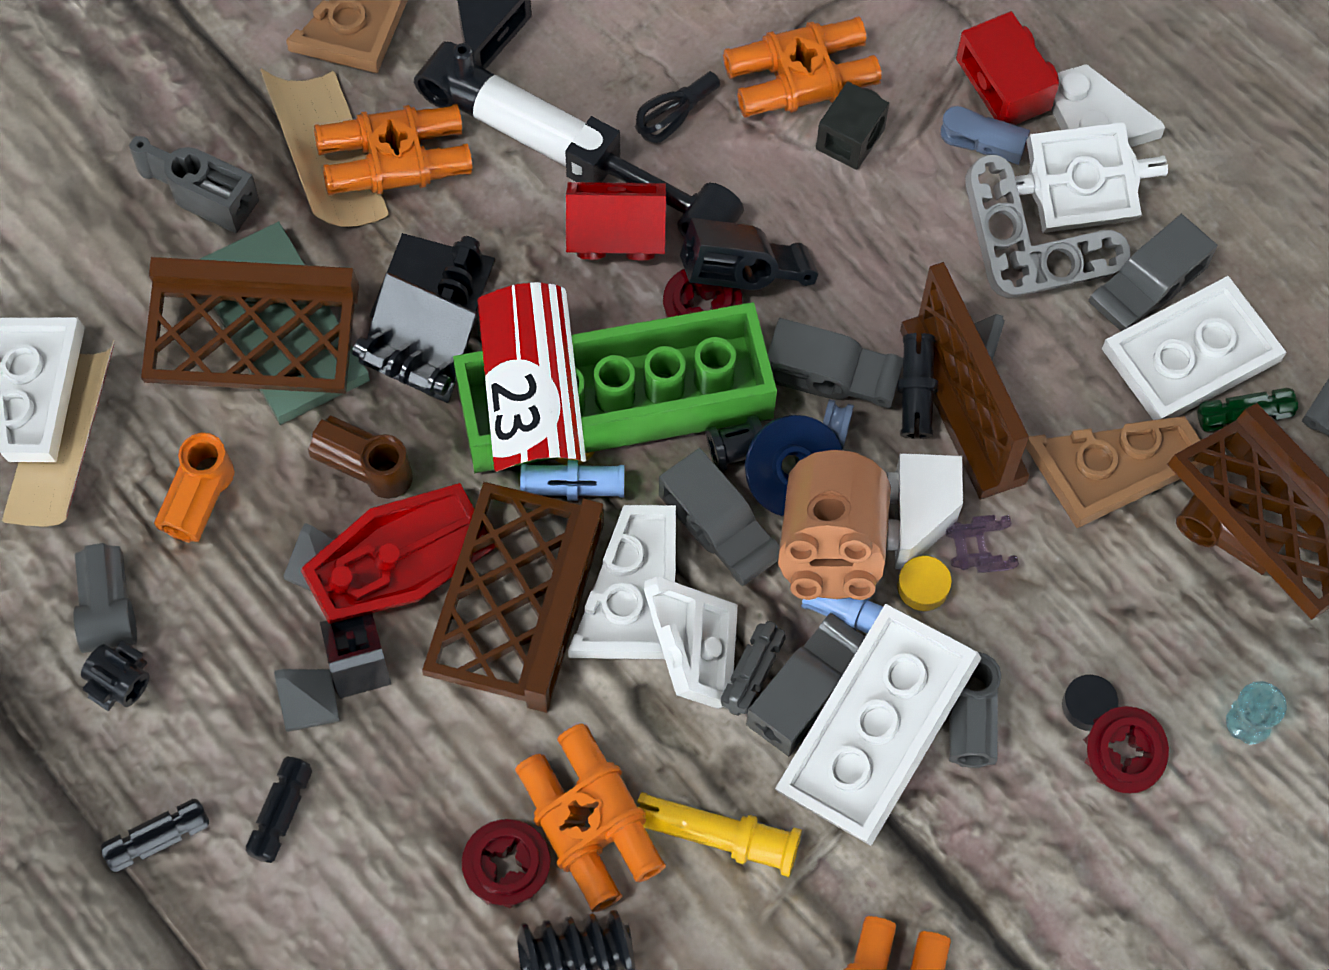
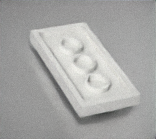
[775,604,981,846]

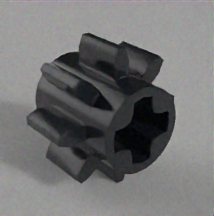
[81,640,150,711]

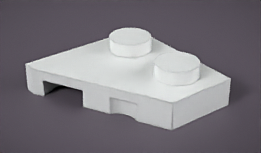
[1052,64,1165,147]

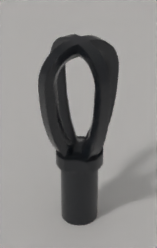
[635,71,720,143]

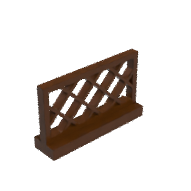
[141,257,359,394]
[900,262,1029,500]
[1167,403,1329,620]
[422,482,604,713]

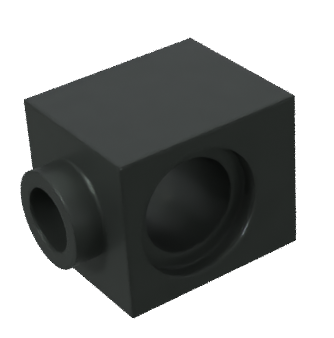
[816,81,890,170]

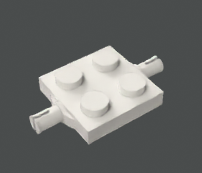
[1003,122,1168,233]

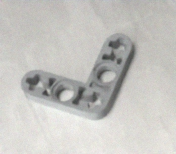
[965,155,1130,298]

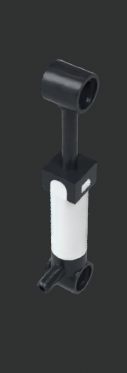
[413,41,744,238]

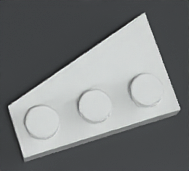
[568,505,676,659]

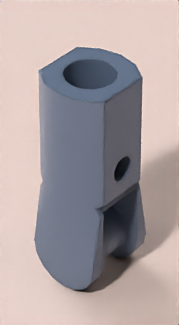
[940,106,1030,165]

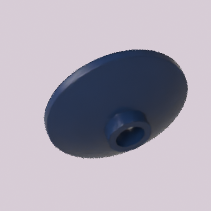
[745,415,843,517]

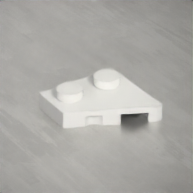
[644,576,738,709]

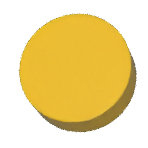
[897,556,951,611]

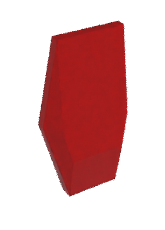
[301,483,495,624]

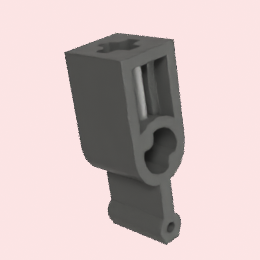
[129,136,259,234]
[1088,213,1218,331]
[768,318,903,408]
[659,448,780,586]
[746,613,865,757]

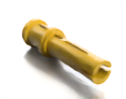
[637,792,802,877]

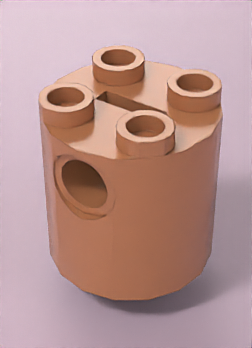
[778,450,891,600]

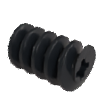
[517,910,636,970]

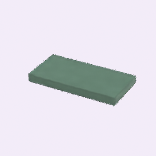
[199,221,370,425]

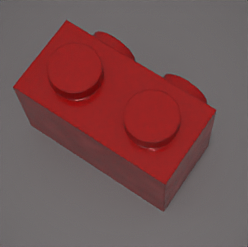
[956,11,1059,125]
[566,182,666,260]

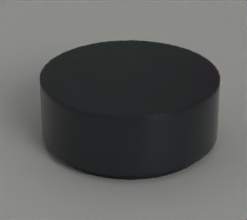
[1062,674,1119,731]

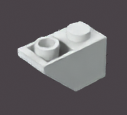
[886,454,963,569]

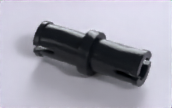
[898,333,938,439]

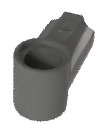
[73,543,137,653]
[949,652,1002,768]

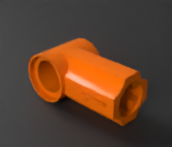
[154,432,235,543]

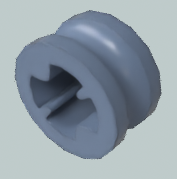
[823,399,854,449]

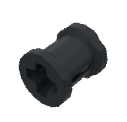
[706,415,763,471]

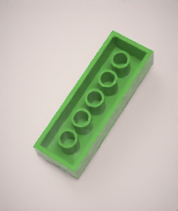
[453,302,777,474]

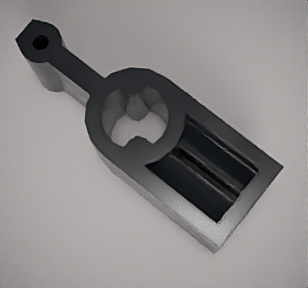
[680,218,819,290]

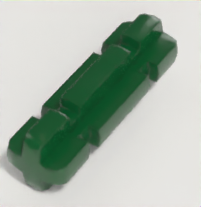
[1197,388,1298,432]

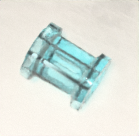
[1225,681,1287,744]

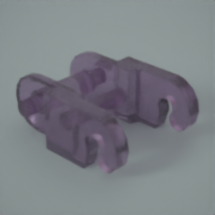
[946,515,1019,573]

